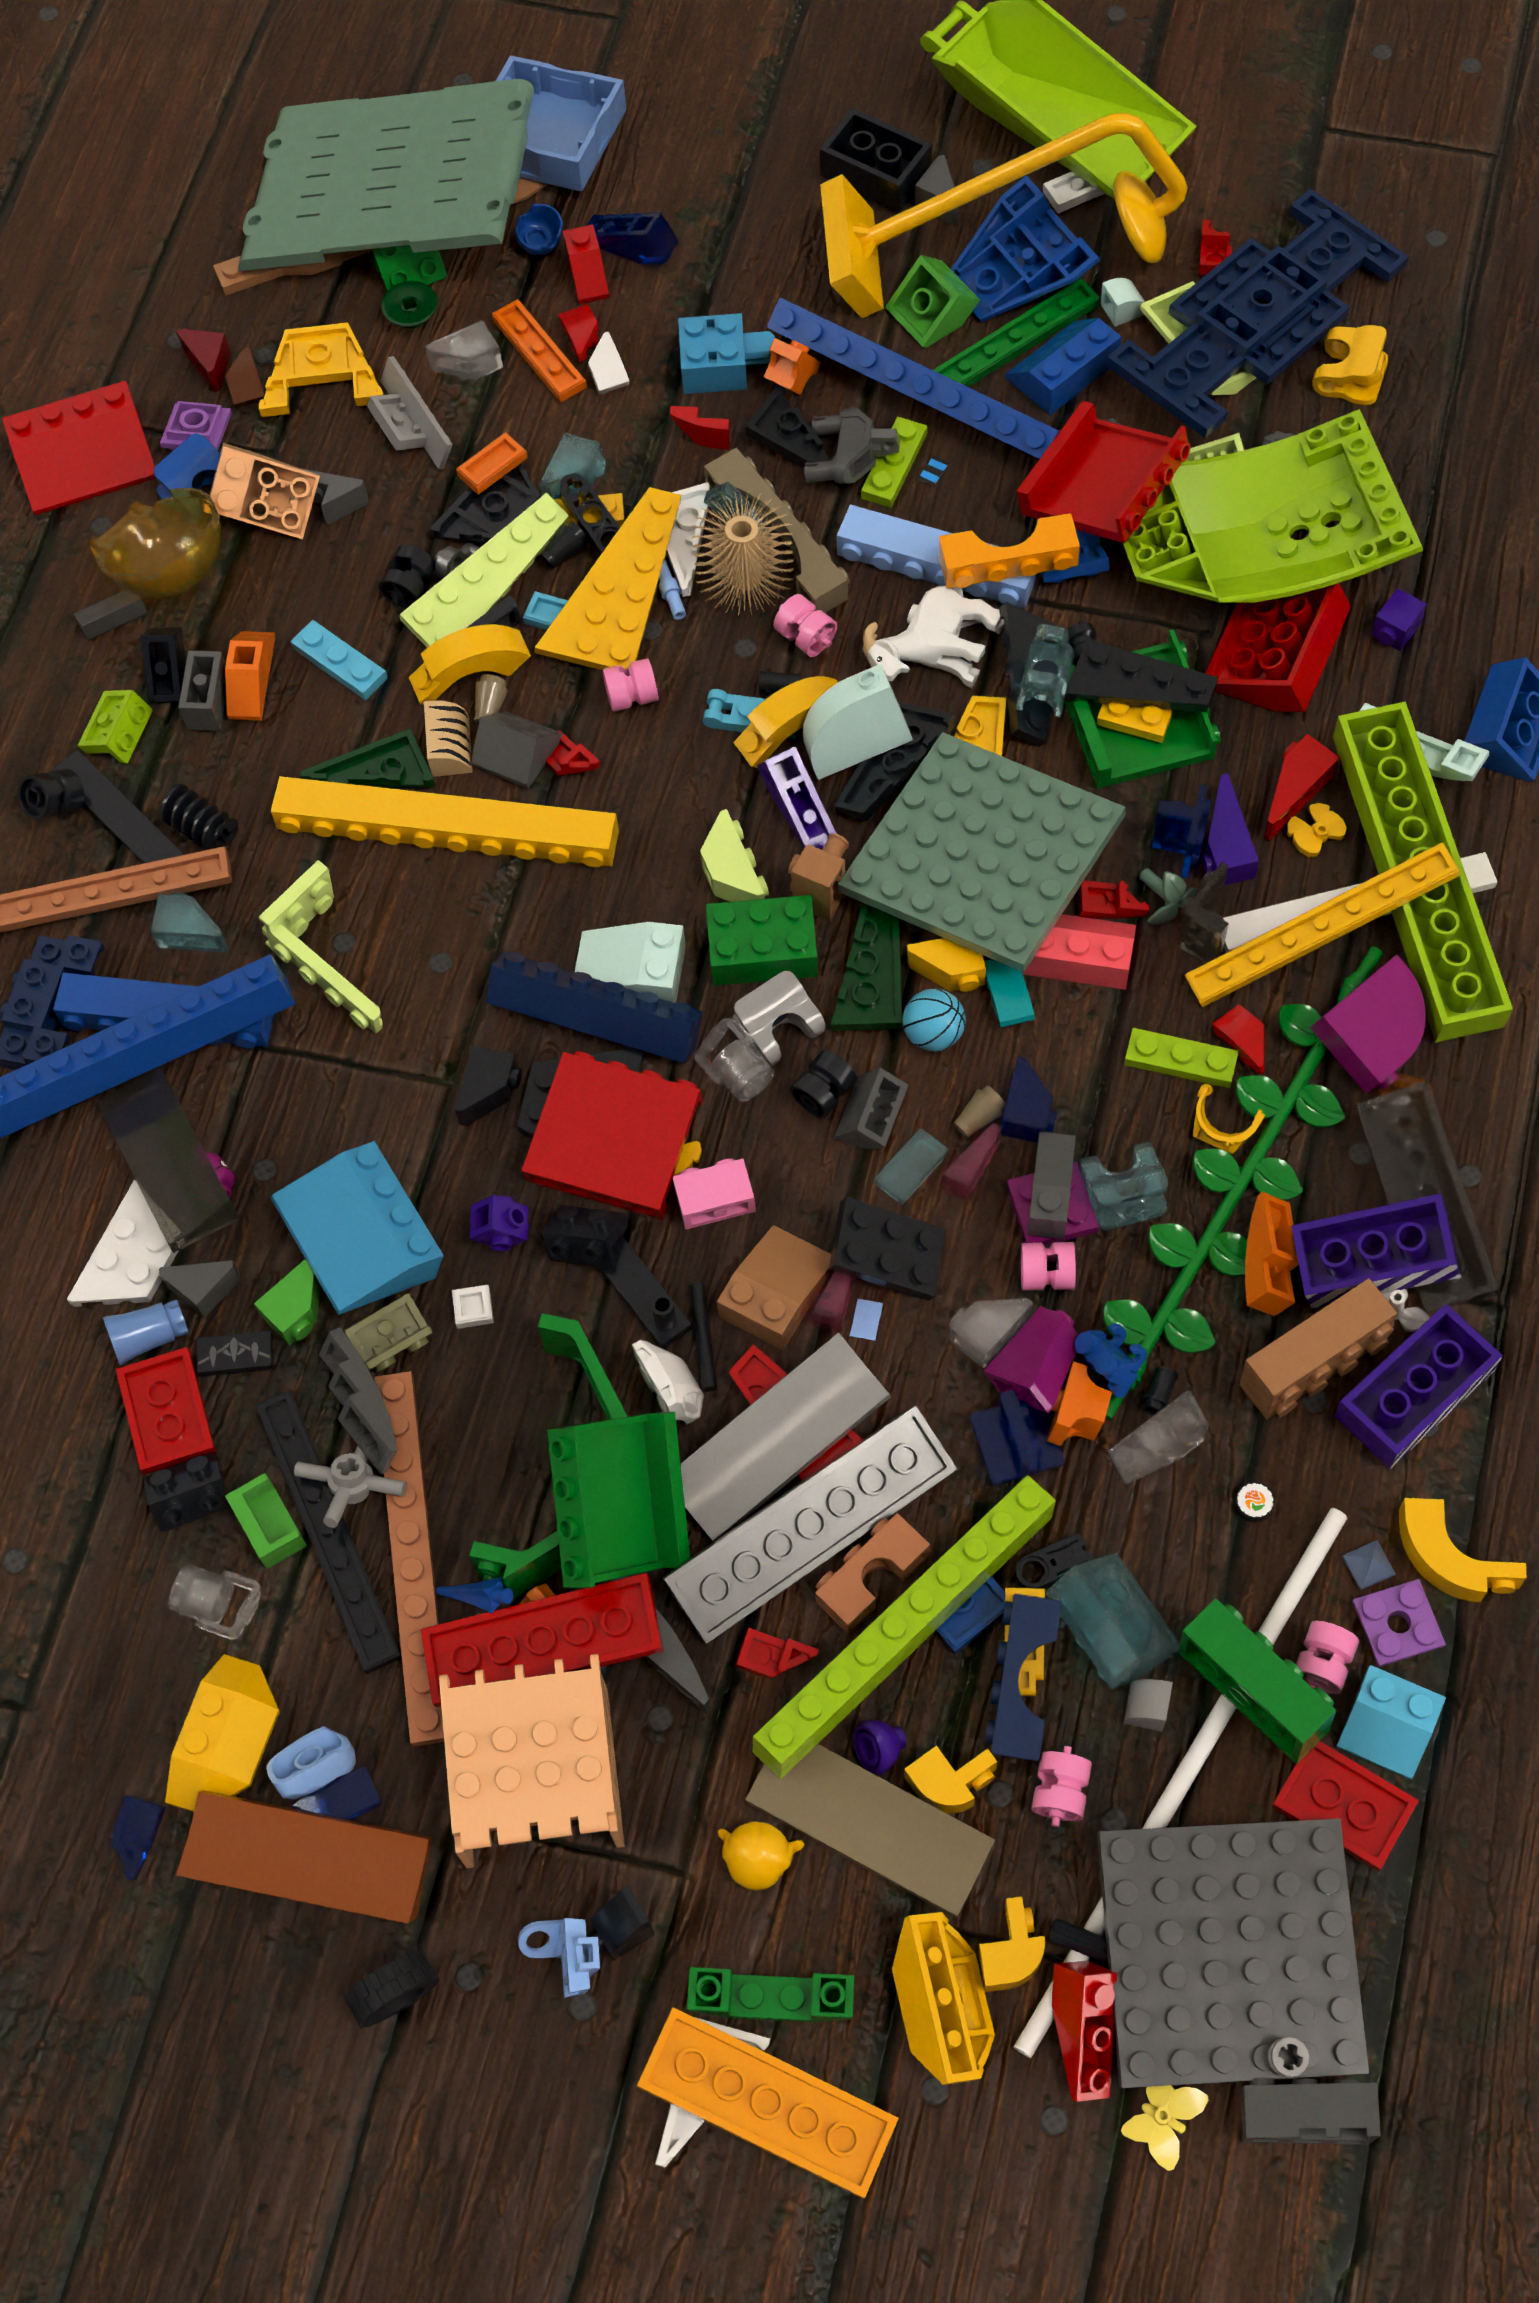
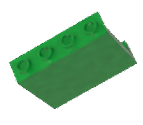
[1056,629,1221,789]
[547,1412,690,1588]

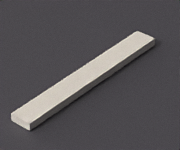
[1216,852,1497,953]

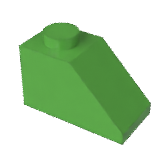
[254,1259,321,1346]

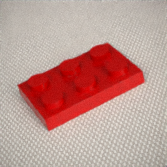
[116,1347,216,1475]
[1272,1741,1419,1872]

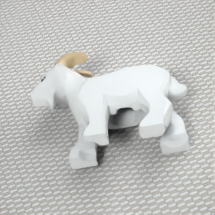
[863,585,1005,688]

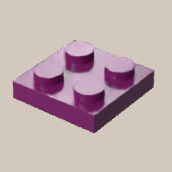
[1006,1162,1099,1246]

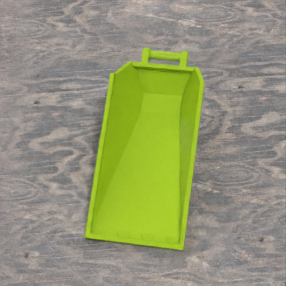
[920,0,1197,200]

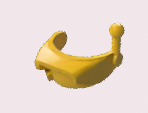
[1193,1084,1265,1155]

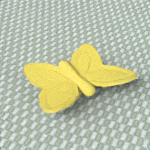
[1121,2085,1209,2171]

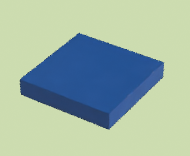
[935,1577,1005,1655]

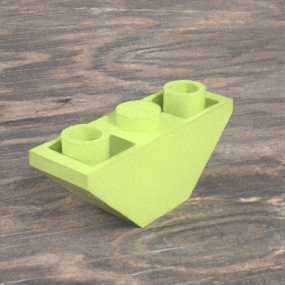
[700,809,769,902]

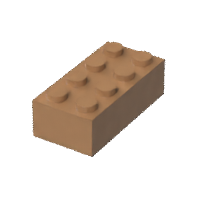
[1239,1278,1398,1420]

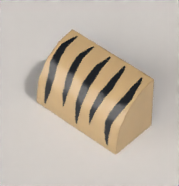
[424,701,473,777]

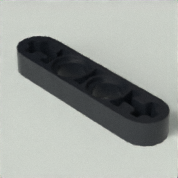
[559,474,620,555]

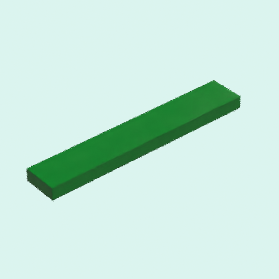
[933,278,1101,387]

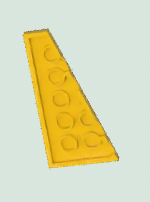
[534,487,681,670]

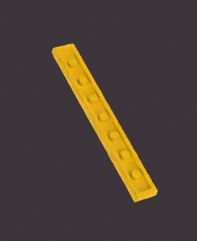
[1185,842,1460,1007]

